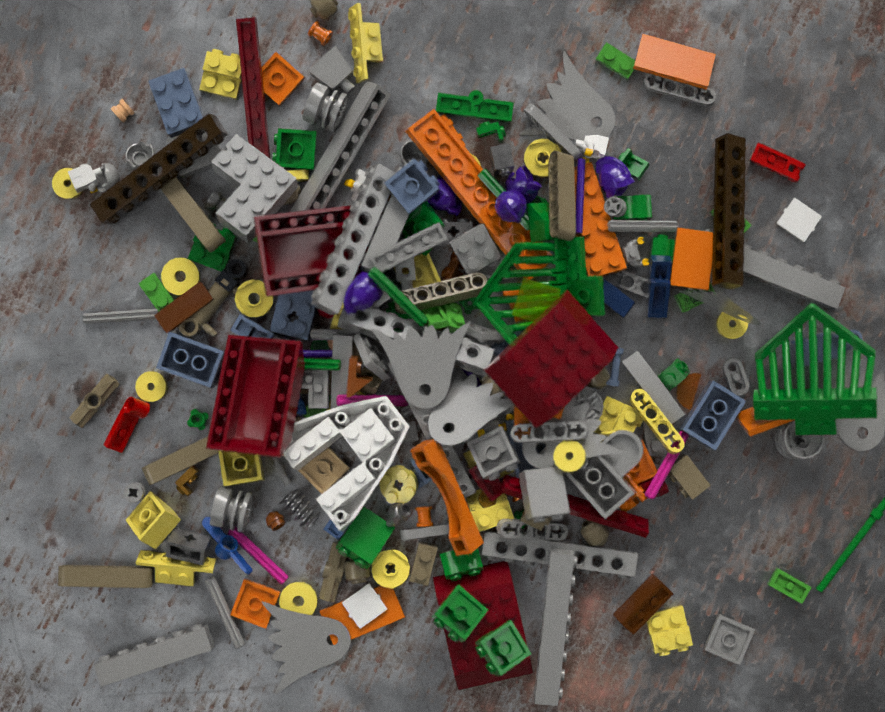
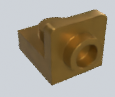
[175,465,200,496]

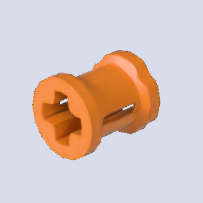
[308,21,333,46]
[415,506,433,527]

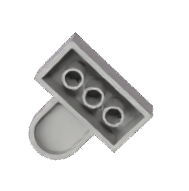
[563,430,643,519]

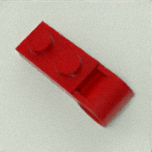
[103,397,150,453]

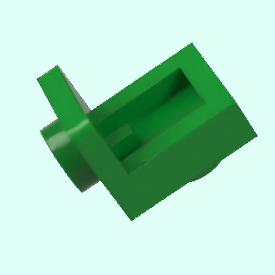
[476,121,506,144]
[618,148,650,181]
[657,358,690,391]

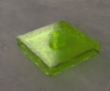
[511,277,561,322]

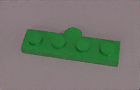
[436,90,514,123]

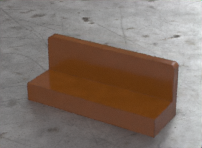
[154,281,213,333]
[613,574,674,635]

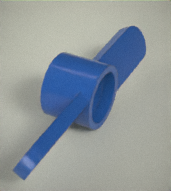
[202,517,253,575]

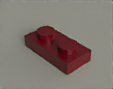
[467,465,503,502]

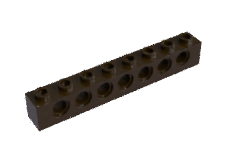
[90,113,228,225]
[712,133,746,290]

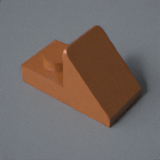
[346,355,373,397]

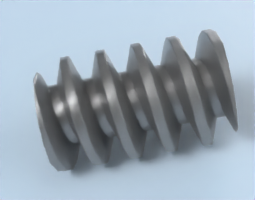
[278,489,321,531]

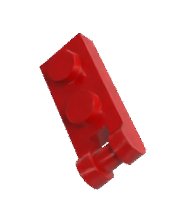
[749,142,806,183]

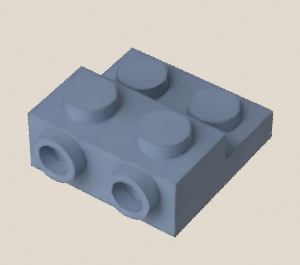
[384,158,440,214]

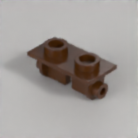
[441,251,464,281]

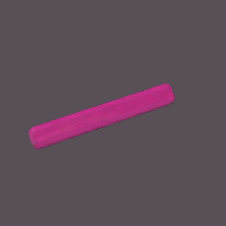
[336,395,409,406]
[645,431,689,500]
[228,527,288,584]

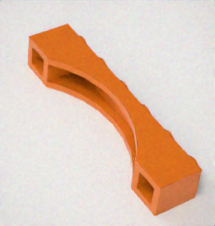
[410,439,484,556]

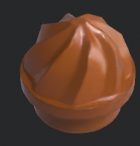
[266,511,286,531]

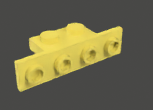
[348,3,383,84]
[136,550,217,586]

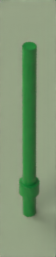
[815,497,885,593]

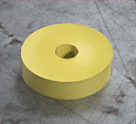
[52,168,83,199]
[716,312,748,339]
[135,371,168,402]
[554,440,586,472]

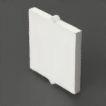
[776,198,822,243]
[342,583,388,629]

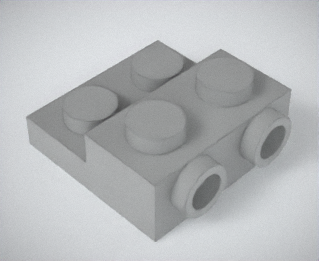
[467,426,521,481]

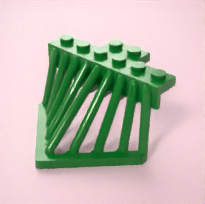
[474,237,605,345]
[753,303,877,435]

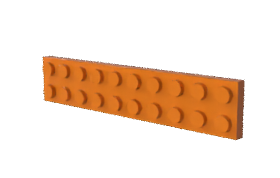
[405,109,553,282]

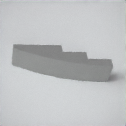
[622,351,685,425]

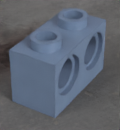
[230,314,274,339]

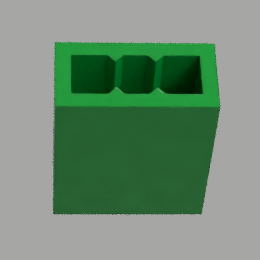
[335,506,396,569]

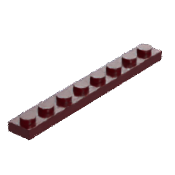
[236,17,271,159]
[502,474,649,538]

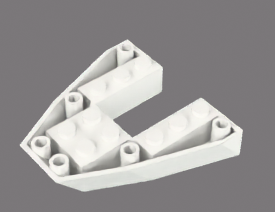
[283,396,410,532]

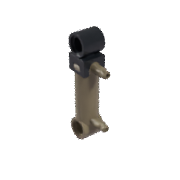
[179,259,249,337]

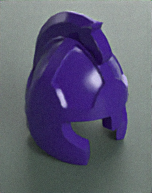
[595,156,635,198]
[504,166,542,205]
[427,175,462,216]
[495,189,527,223]
[344,272,383,314]

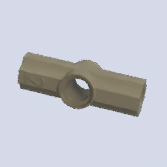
[69,373,120,428]
[319,541,346,602]

